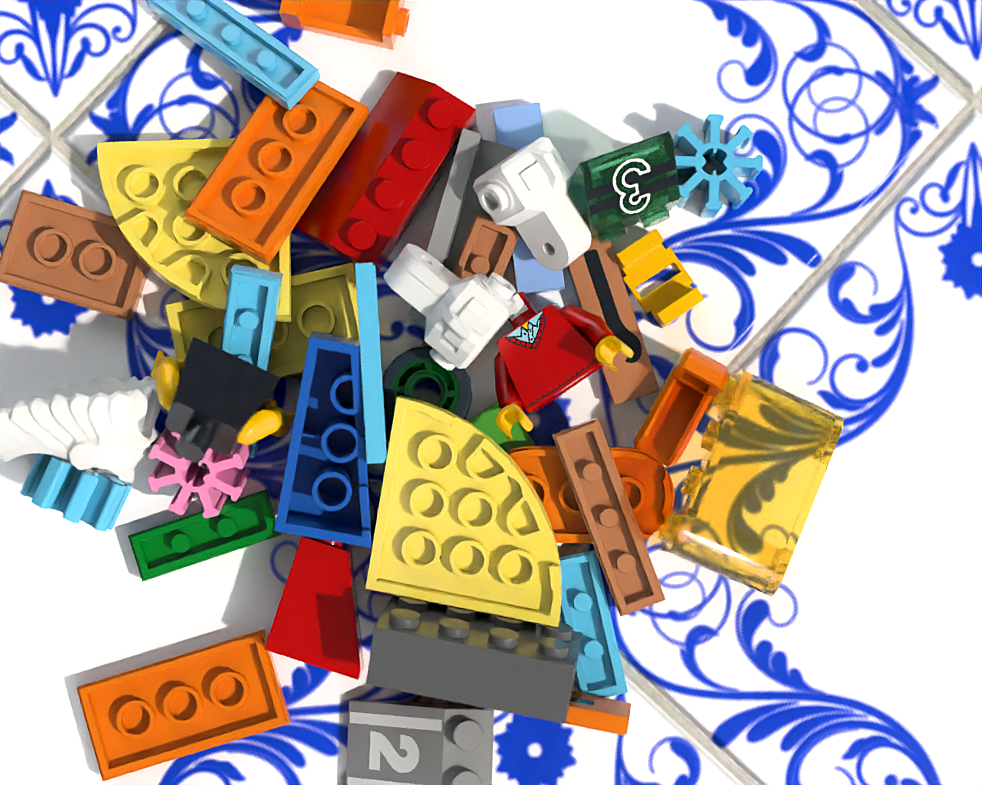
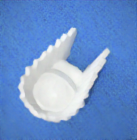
[0,376,161,472]

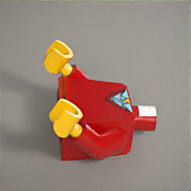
[494,292,633,440]

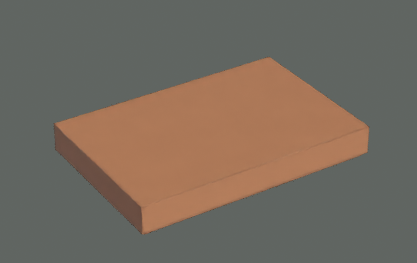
[0,190,150,322]

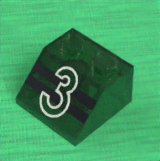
[567,131,680,244]

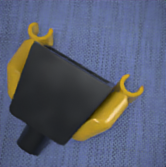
[150,337,295,462]

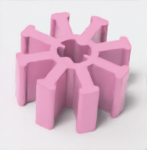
[148,428,252,518]

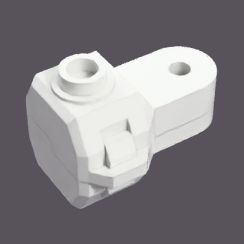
[473,137,591,271]
[383,244,516,370]

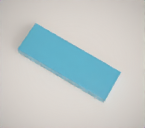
[560,550,628,698]

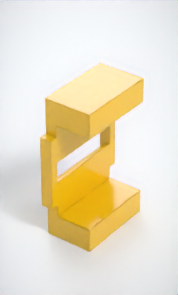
[615,228,704,329]

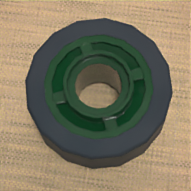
[382,346,472,423]

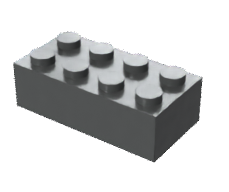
[366,596,583,724]

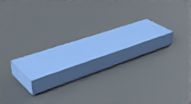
[493,102,565,295]

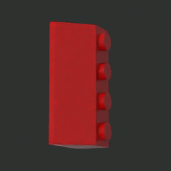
[295,71,476,275]

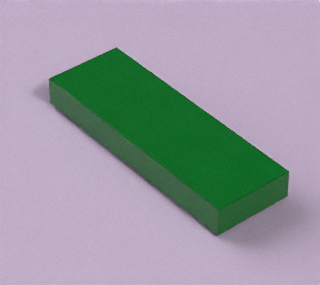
[128,490,282,582]

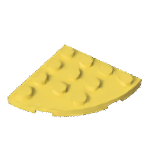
[97,138,291,322]
[365,395,562,627]

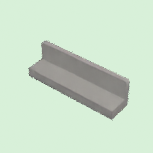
[408,128,517,321]

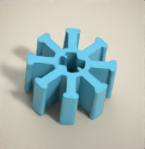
[662,114,763,218]
[19,453,132,532]

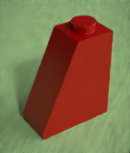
[264,536,364,680]

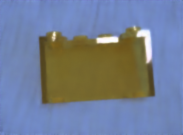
[657,369,844,596]

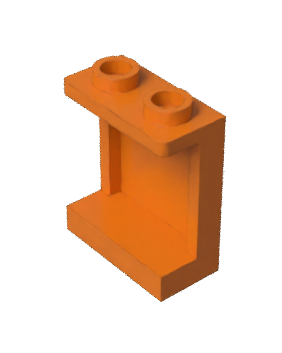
[279,0,410,50]

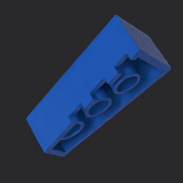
[274,331,372,548]

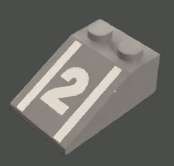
[346,700,494,785]

